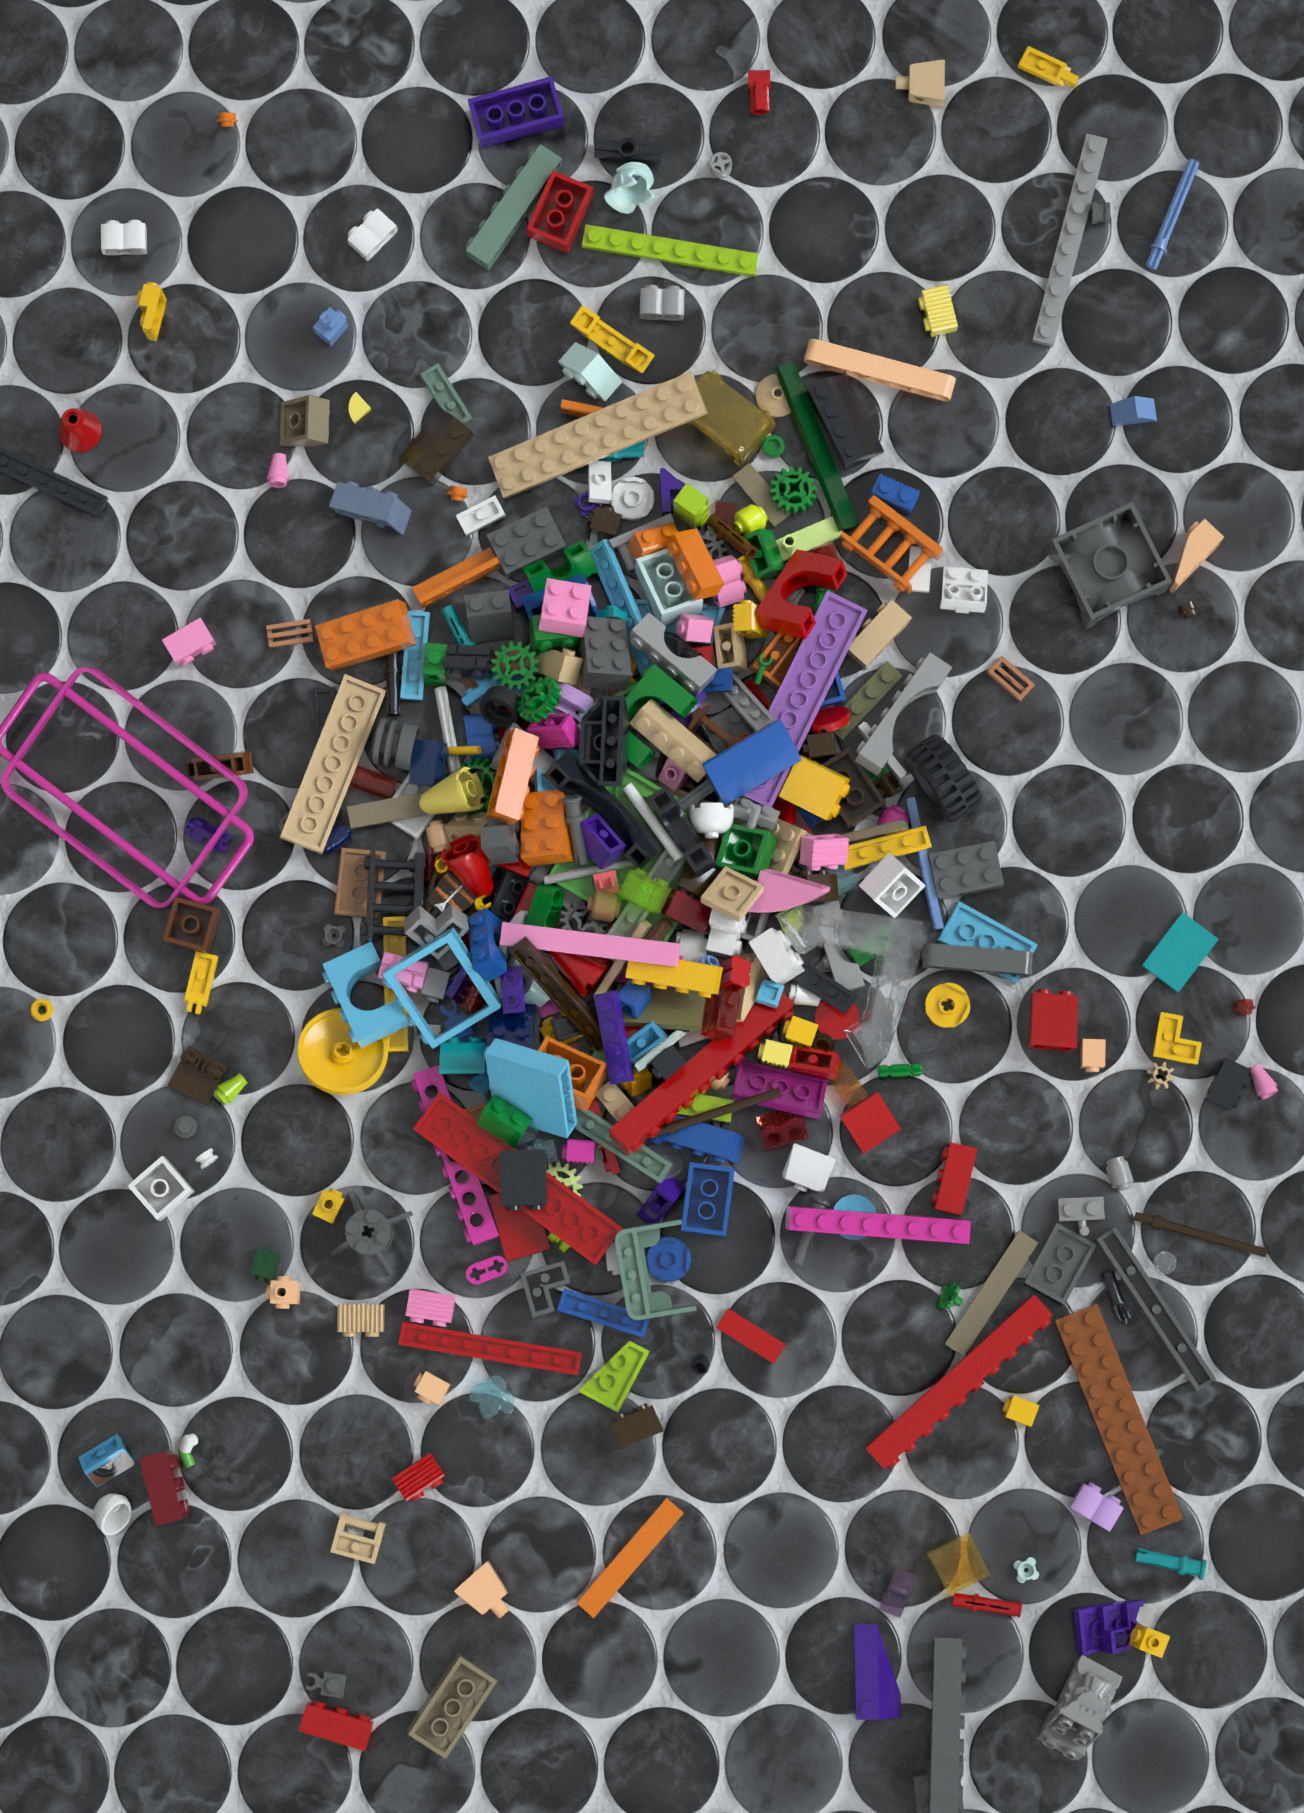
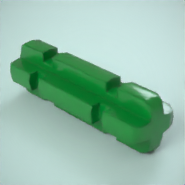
[878,1063,922,1078]

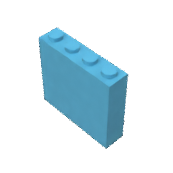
[484,1038,577,1138]

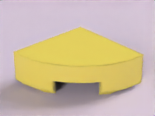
[349,392,371,424]

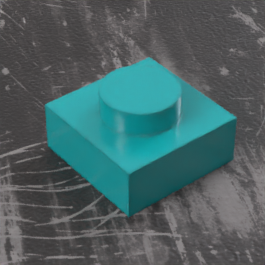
[596,606,628,621]

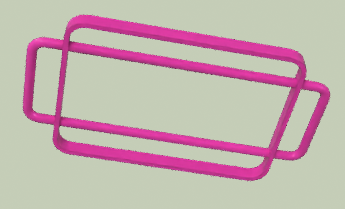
[0,667,254,908]

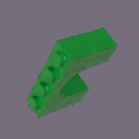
[626,664,699,771]

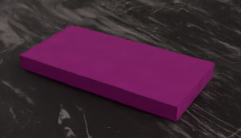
[731,1059,828,1120]

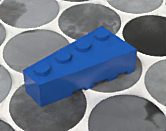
[649,1116,745,1164]

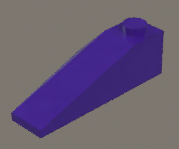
[854,1624,901,1720]

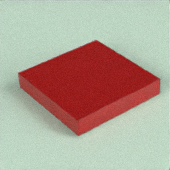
[839,1091,901,1154]

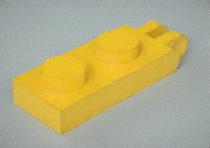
[184,951,219,1014]

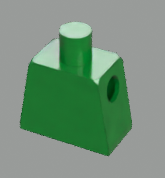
[423,643,448,687]

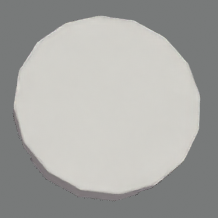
[611,477,655,522]

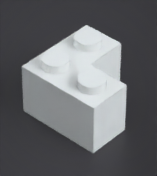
[706,908,748,959]

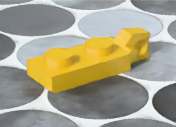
[1018,46,1079,88]

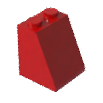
[1027,989,1078,1052]

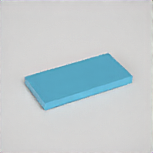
[937,901,1038,984]

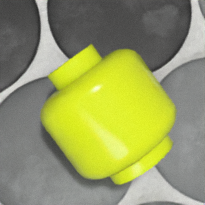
[733,504,767,536]

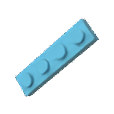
[400,611,430,701]

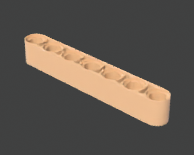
[803,339,956,401]

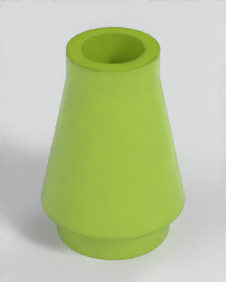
[213,1073,248,1105]

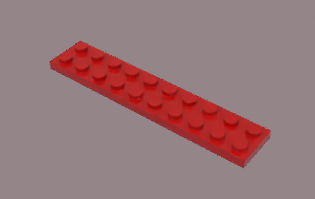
[413,1093,623,1265]

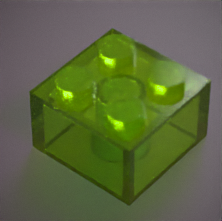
[618,868,671,916]

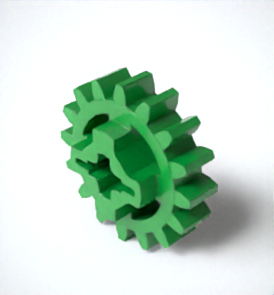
[769,466,818,515]
[491,641,540,690]
[517,676,562,724]

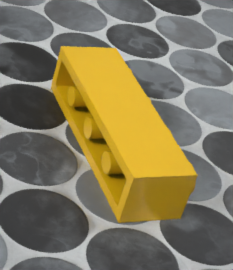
[625,959,723,998]

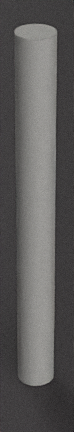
[543,859,634,885]

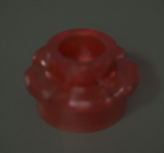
[1234,999,1256,1015]

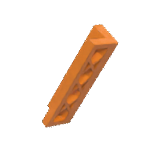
[412,547,501,609]

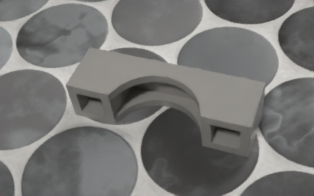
[629,613,717,696]
[809,901,865,991]

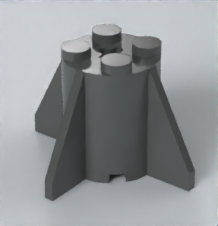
[330,1192,413,1275]

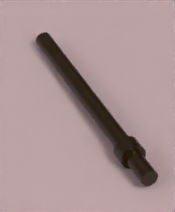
[654,1088,782,1138]
[1134,1212,1268,1257]

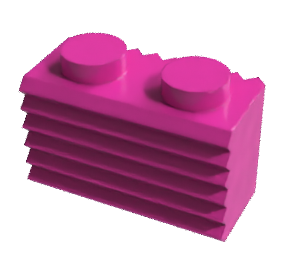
[527,713,580,750]
[562,1139,596,1166]

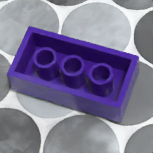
[468,76,565,148]

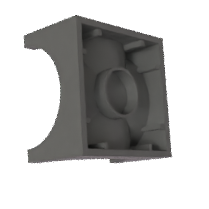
[1047,502,1172,630]

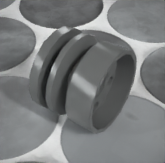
[372,717,420,771]

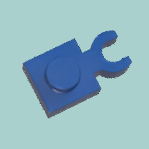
[440,1000,474,1039]

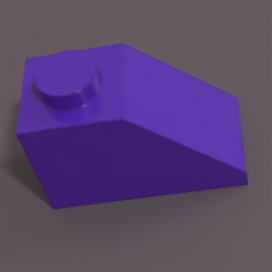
[580,814,626,870]
[636,1174,686,1224]

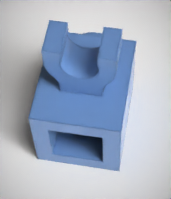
[313,307,348,346]

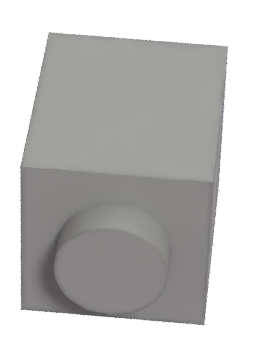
[421,967,451,1004]

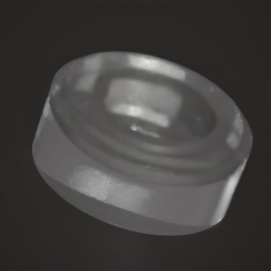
[1153,1251,1177,1274]

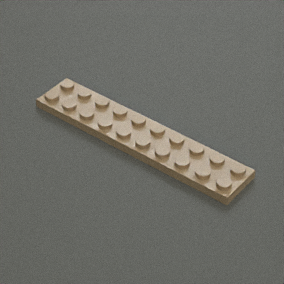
[488,371,708,499]

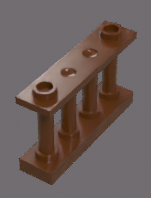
[660,704,748,800]

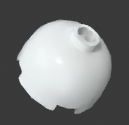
[689,803,734,839]

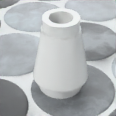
[786,983,820,1006]

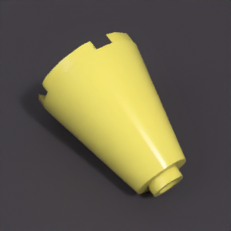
[419,767,484,815]

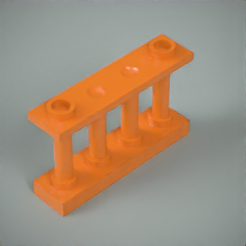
[840,495,943,594]

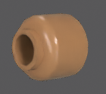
[587,891,621,922]

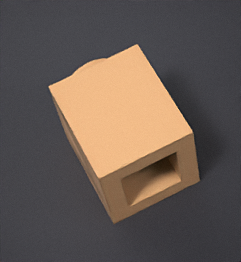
[1080,1039,1106,1072]

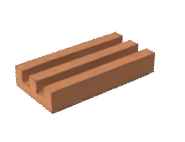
[266,619,314,649]
[987,656,1035,702]

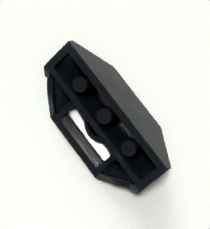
[579,696,629,787]

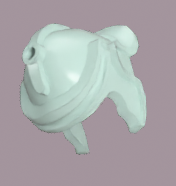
[604,162,655,214]

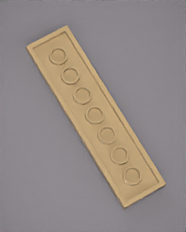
[280,674,386,854]

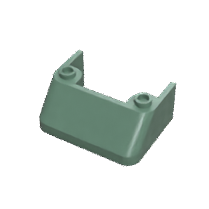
[615,1218,696,1320]

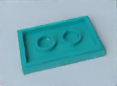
[1142,912,1219,993]

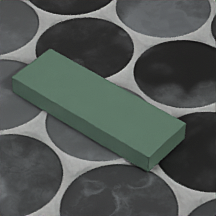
[419,363,473,425]

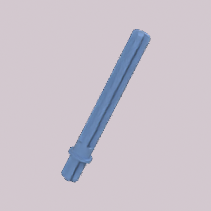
[1146,159,1199,270]

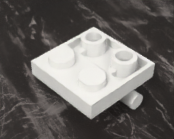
[940,566,988,614]

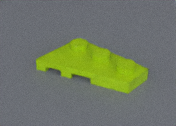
[578,1341,650,1412]

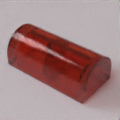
[349,765,399,799]

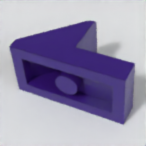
[660,468,684,517]

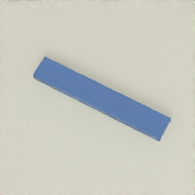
[905,797,944,932]

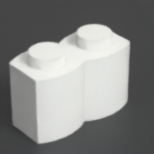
[347,208,398,261]
[101,220,147,255]

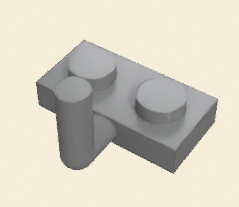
[734,798,780,830]
[1057,1197,1105,1236]

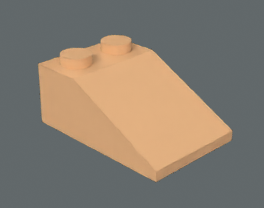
[1169,519,1224,593]

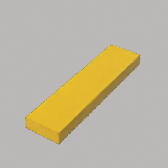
[842,825,932,871]

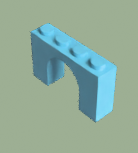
[322,941,410,1048]

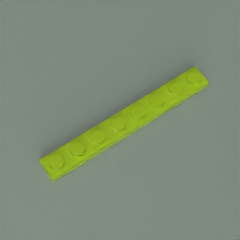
[582,224,759,277]

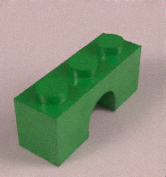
[523,540,597,592]

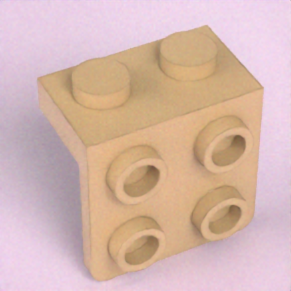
[445,812,493,866]

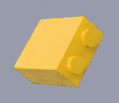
[779,756,850,820]

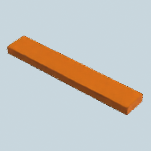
[577,1498,684,1618]

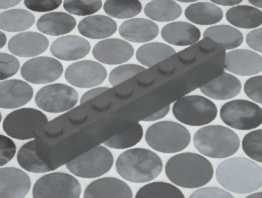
[929,1637,966,1813]

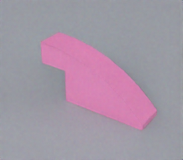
[748,868,830,913]

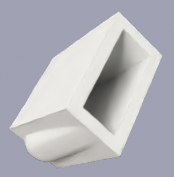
[782,1143,836,1193]

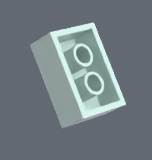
[635,548,703,625]

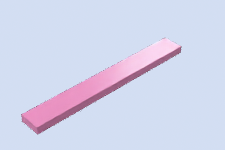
[500,922,680,967]

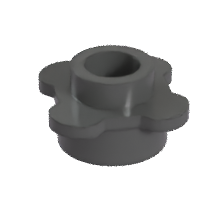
[322,924,346,948]

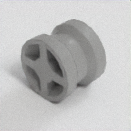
[710,152,732,179]

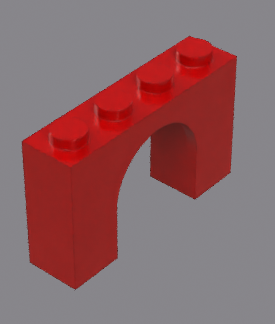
[754,549,847,639]

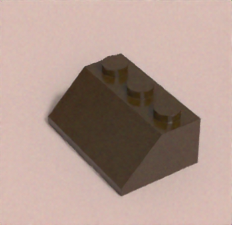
[398,407,474,486]

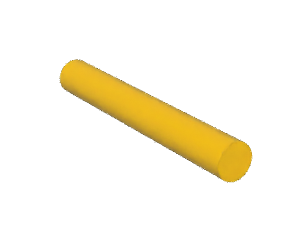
[447,746,481,756]

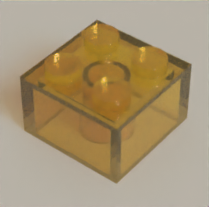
[927,1532,990,1596]

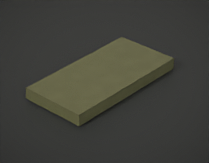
[616,984,707,1031]

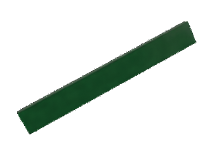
[774,363,859,532]

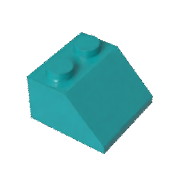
[439,1036,487,1074]

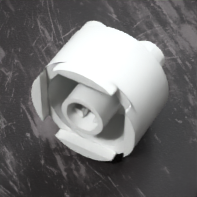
[676,929,711,962]

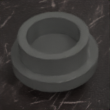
[174,1116,197,1138]

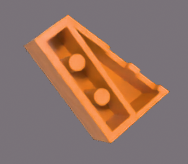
[749,632,803,691]

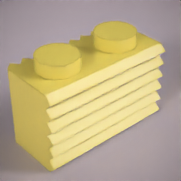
[918,284,958,337]
[757,1039,793,1070]

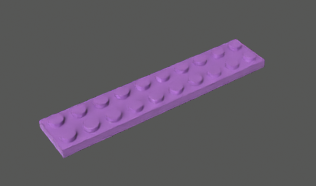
[742,590,867,807]

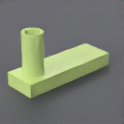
[776,516,842,562]

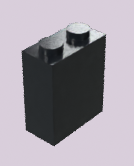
[499,1149,548,1211]

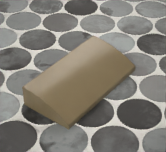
[406,1653,497,1759]

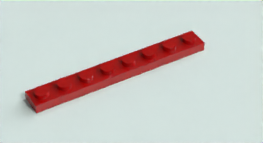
[398,1322,582,1375]

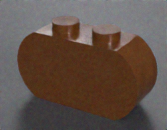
[185,751,254,781]

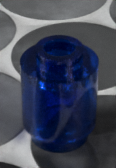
[324,822,353,854]

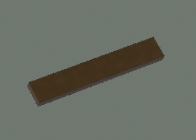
[508,936,603,1051]

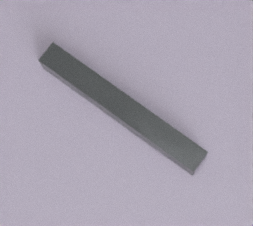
[1094,1227,1216,1393]

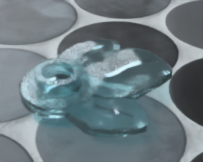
[469,1375,514,1419]

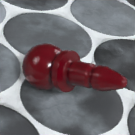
[424,845,435,887]

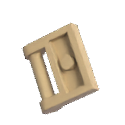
[330,1512,386,1564]

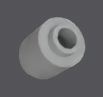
[1106,1156,1134,1191]

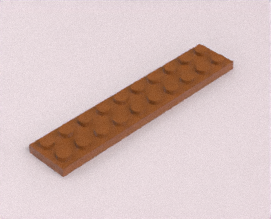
[1054,1304,1183,1535]

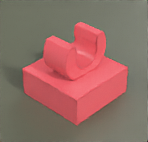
[593,870,620,894]

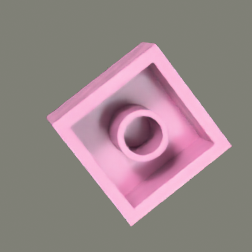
[539,578,591,638]

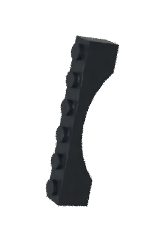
[543,751,664,871]

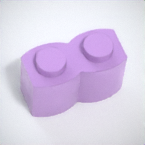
[1069,1482,1124,1532]

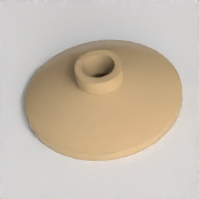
[756,374,791,417]

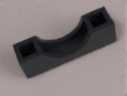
[647,785,717,878]

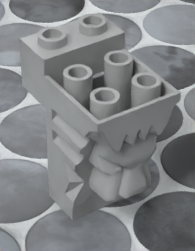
[1037,1655,1123,1760]

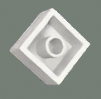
[859,852,926,918]
[749,928,805,985]
[128,1156,195,1221]

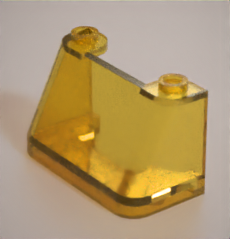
[687,370,775,468]

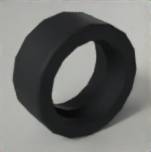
[479,686,522,728]

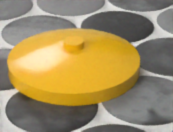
[297,1008,388,1095]

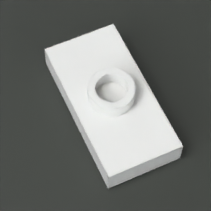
[588,461,612,504]

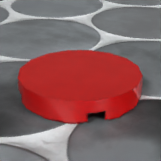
[809,706,851,733]
[815,1001,860,1040]

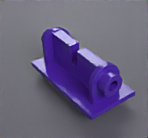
[184,817,233,852]
[500,966,526,1014]

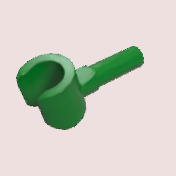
[755,652,773,685]

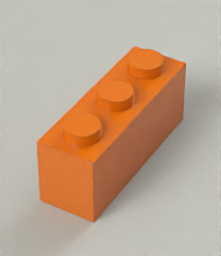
[667,528,725,601]

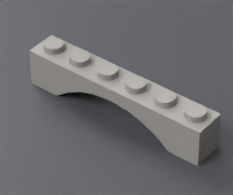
[855,653,952,776]

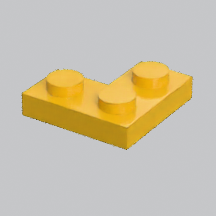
[1152,1012,1202,1065]

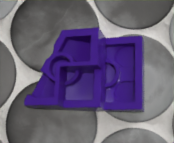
[1073,1599,1144,1656]

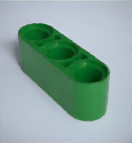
[525,883,565,951]

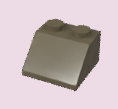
[279,395,330,447]

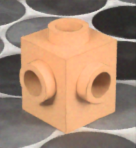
[266,1276,300,1309]

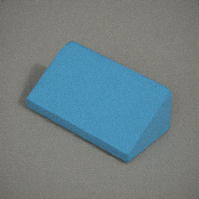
[627,1020,667,1065]

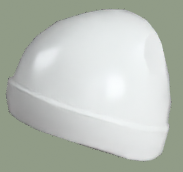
[94,1494,131,1535]

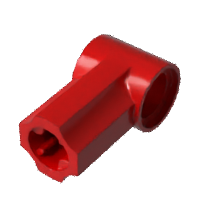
[748,70,770,115]

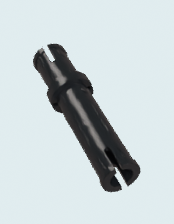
[384,651,402,717]

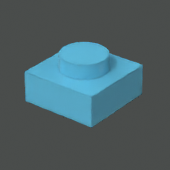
[755,979,784,1009]

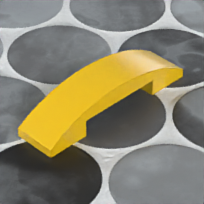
[570,305,655,374]

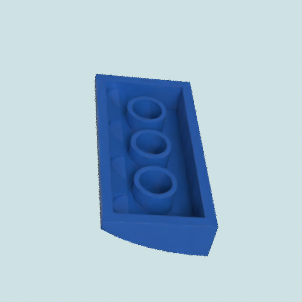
[702,719,801,806]

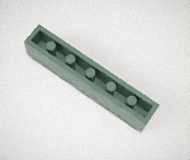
[465,144,563,271]

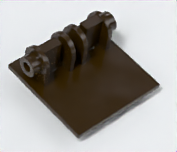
[168,1046,229,1106]

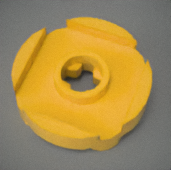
[925,983,970,1028]

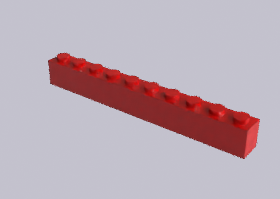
[609,993,795,1156]
[865,1295,1053,1469]

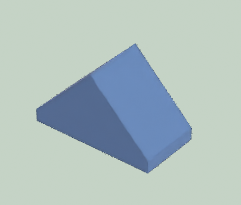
[1110,396,1157,426]

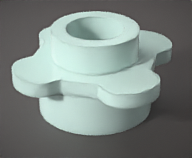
[1013,1557,1039,1583]

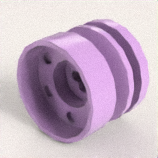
[547,679,593,724]

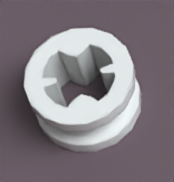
[195,1148,218,1169]

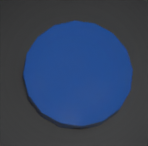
[646,1237,691,1282]

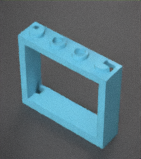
[383,927,502,1049]

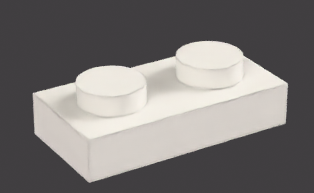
[456,495,506,536]

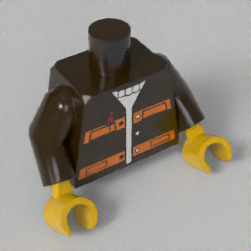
[426,857,491,918]

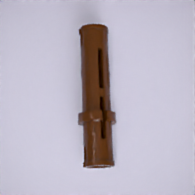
[707,513,758,560]

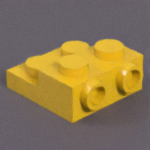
[137,282,167,342]

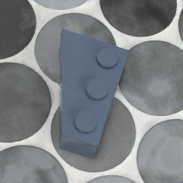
[329,481,412,535]

